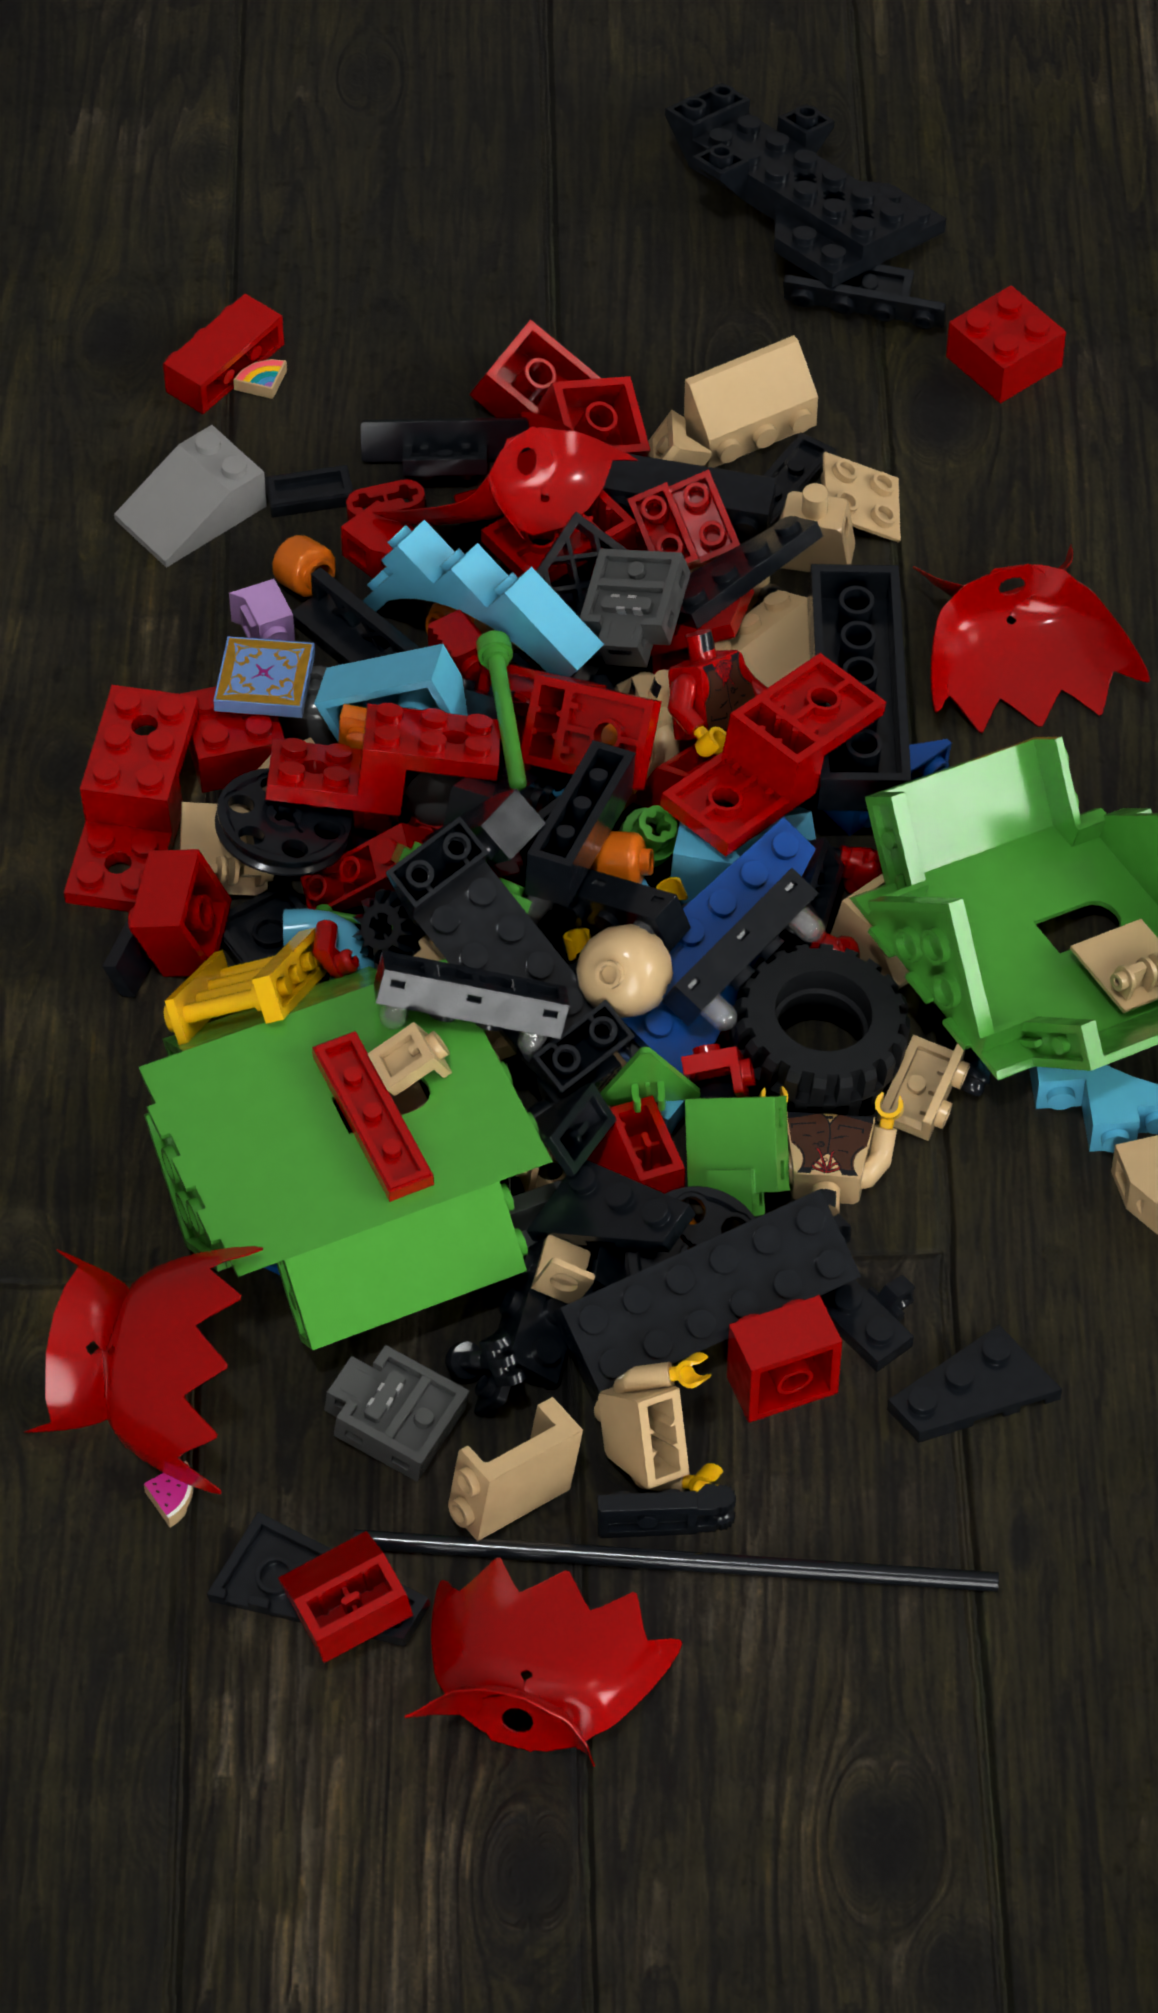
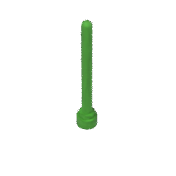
[476,630,527,791]

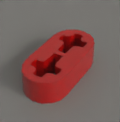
[346,479,425,521]

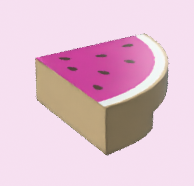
[144,1461,194,1528]

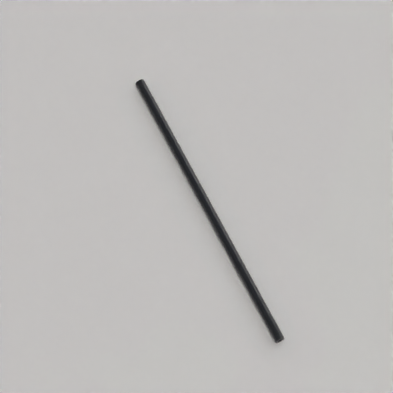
[353,1529,999,1592]

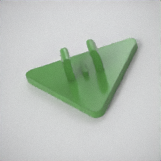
[600,1047,700,1113]

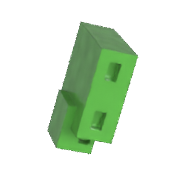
[685,1096,790,1216]

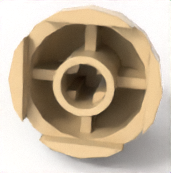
[576,924,673,1018]

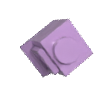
[229,579,295,641]

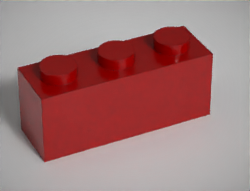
[163,294,284,414]

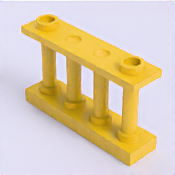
[164,927,327,1045]

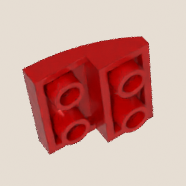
[627,469,741,570]

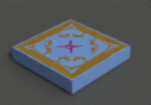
[213,636,315,718]

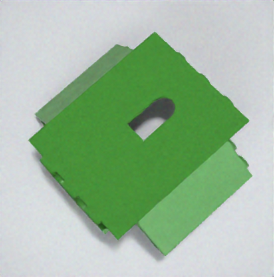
[850,736,1158,1081]
[139,959,553,1350]

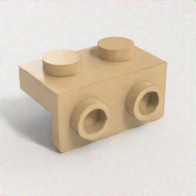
[877,1035,970,1141]

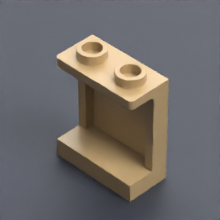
[448,1397,583,1542]

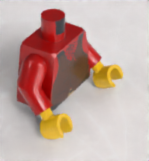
[667,629,768,757]

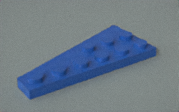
[621,817,816,1075]

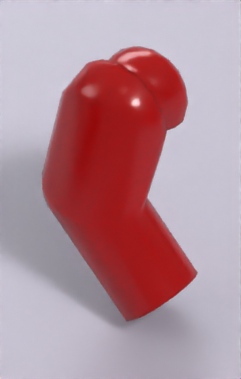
[312,920,359,978]

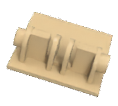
[821,452,901,543]
[180,802,274,896]
[1070,919,1158,1013]

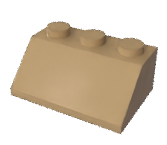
[684,335,818,468]
[714,590,810,688]

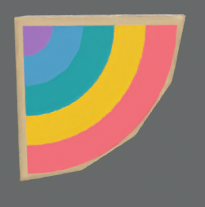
[233,359,287,399]

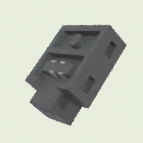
[580,548,691,667]
[324,1345,469,1482]

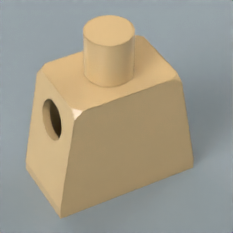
[779,483,855,572]

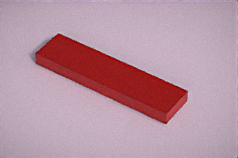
[312,1031,434,1202]

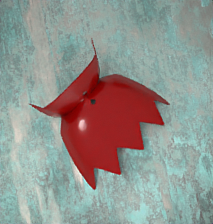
[372,412,638,540]
[913,544,1150,733]
[24,1246,263,1494]
[405,1558,682,1767]

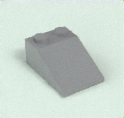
[114,425,267,568]

